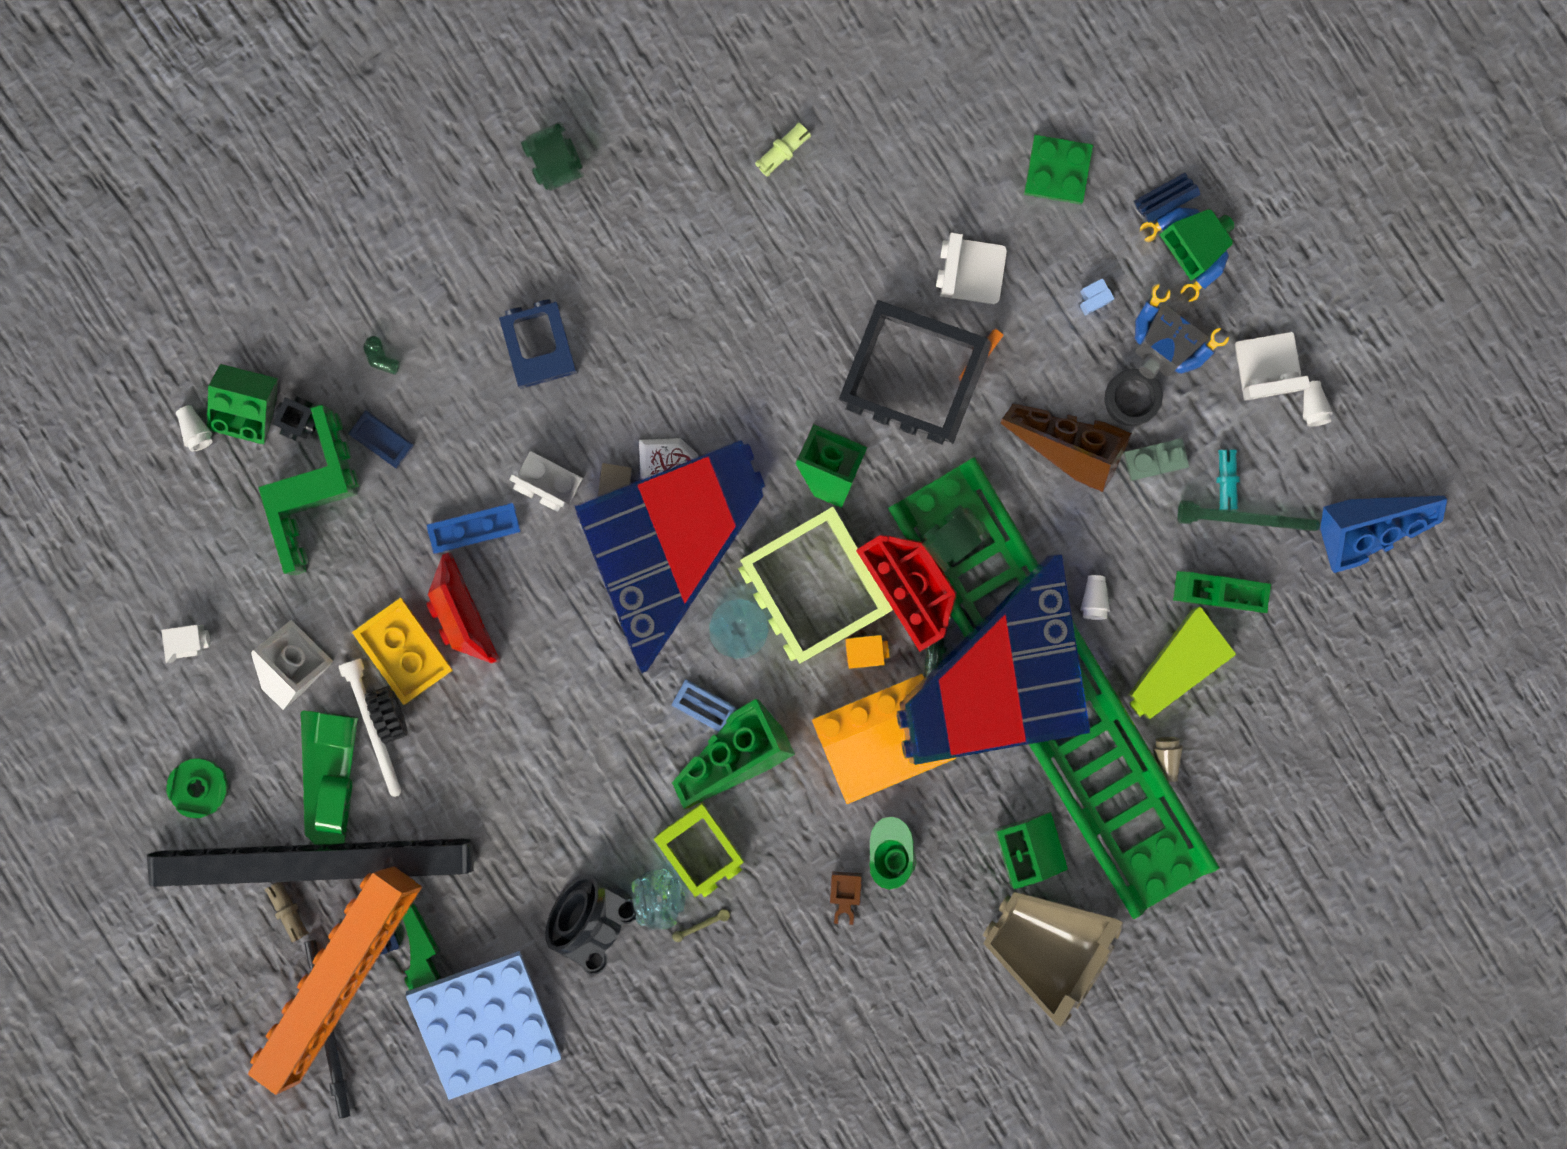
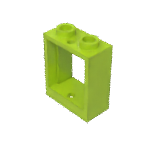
[653,802,744,897]

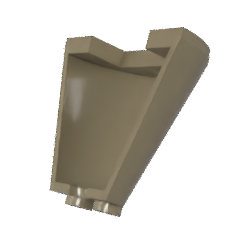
[983,892,1123,1027]

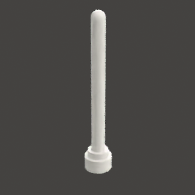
[338,658,401,797]

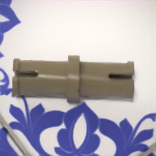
[265,882,309,943]

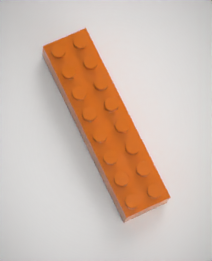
[248,866,423,1095]

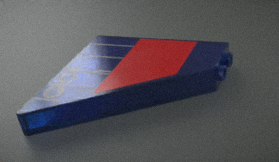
[573,439,765,674]
[896,554,1091,765]

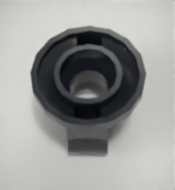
[545,874,640,975]

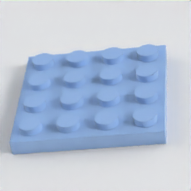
[406,951,561,1100]

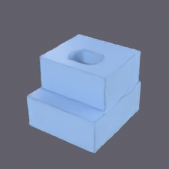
[1080,278,1114,316]

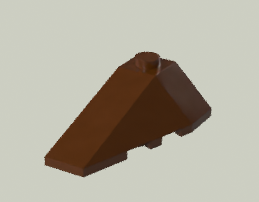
[1001,404,1132,492]

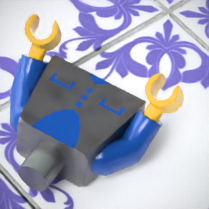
[1135,284,1229,379]

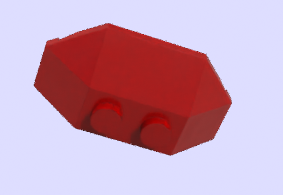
[856,534,957,652]
[426,552,500,664]

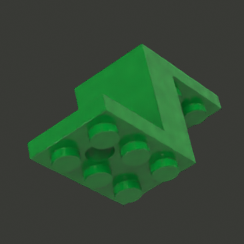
[258,405,360,575]

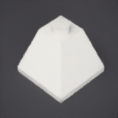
[251,620,333,709]

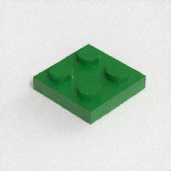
[1024,135,1093,205]

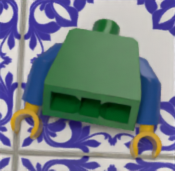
[1140,207,1234,302]

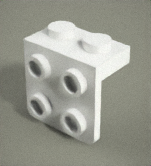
[936,233,1007,304]

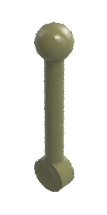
[672,909,730,942]

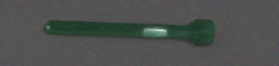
[1177,500,1320,531]

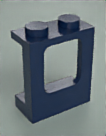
[499,299,578,389]

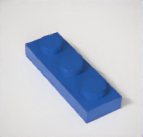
[426,503,521,554]

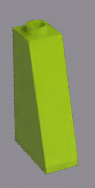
[1128,607,1236,719]

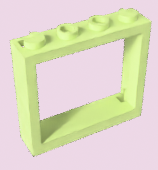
[738,507,893,664]

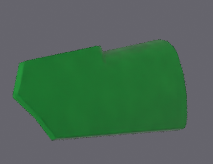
[300,710,358,844]

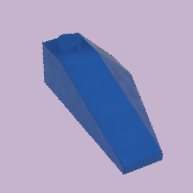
[1320,495,1447,573]

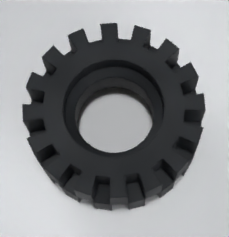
[365,686,408,744]

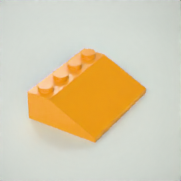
[812,674,957,804]

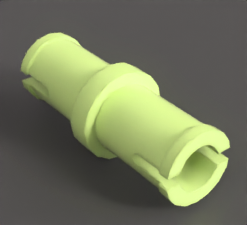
[755,123,811,177]

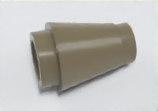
[1153,737,1183,782]

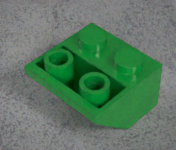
[207,364,278,445]
[994,812,1068,889]

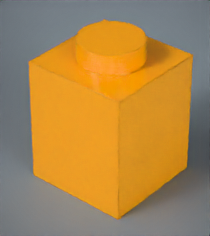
[845,635,889,669]

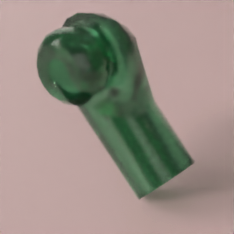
[363,336,400,375]

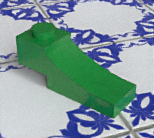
[1173,571,1271,613]
[403,901,442,990]

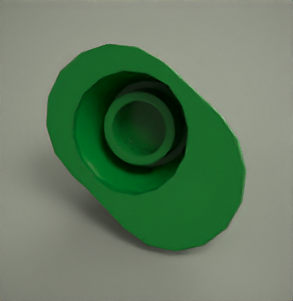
[870,817,917,890]

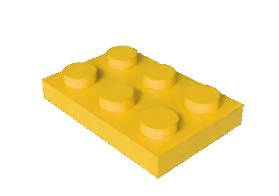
[352,598,453,705]

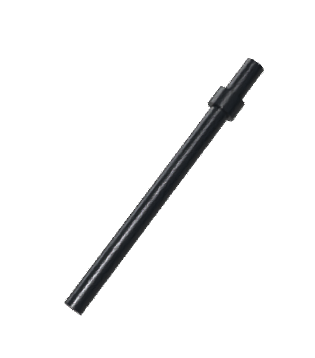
[304,940,351,1119]

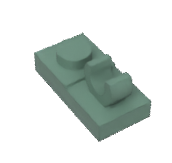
[1123,438,1189,481]

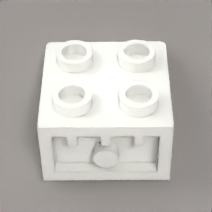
[1235,332,1310,401]
[509,451,583,512]

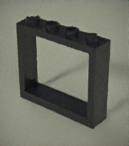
[838,300,992,445]

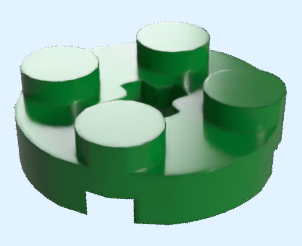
[166,758,228,818]

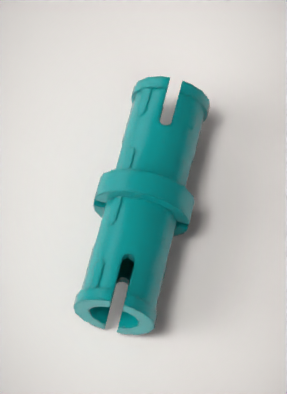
[1216,450,1240,510]

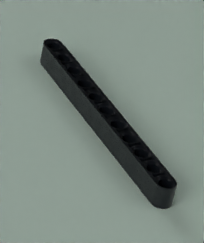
[147,838,474,887]

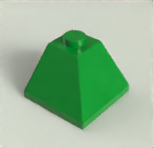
[795,424,868,508]

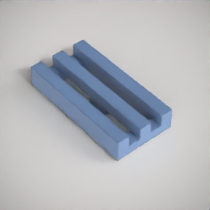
[671,679,737,732]

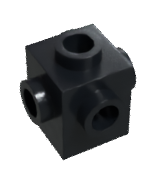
[273,396,316,441]

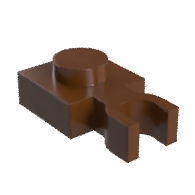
[830,871,862,925]

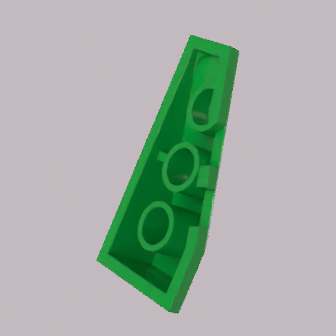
[672,699,795,809]

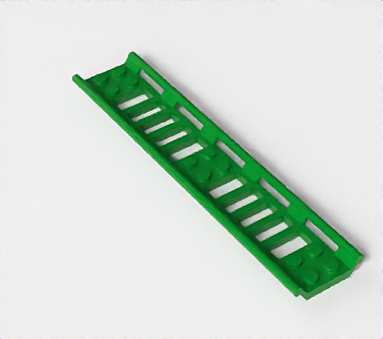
[888,457,1220,919]

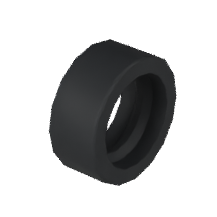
[1104,369,1163,426]

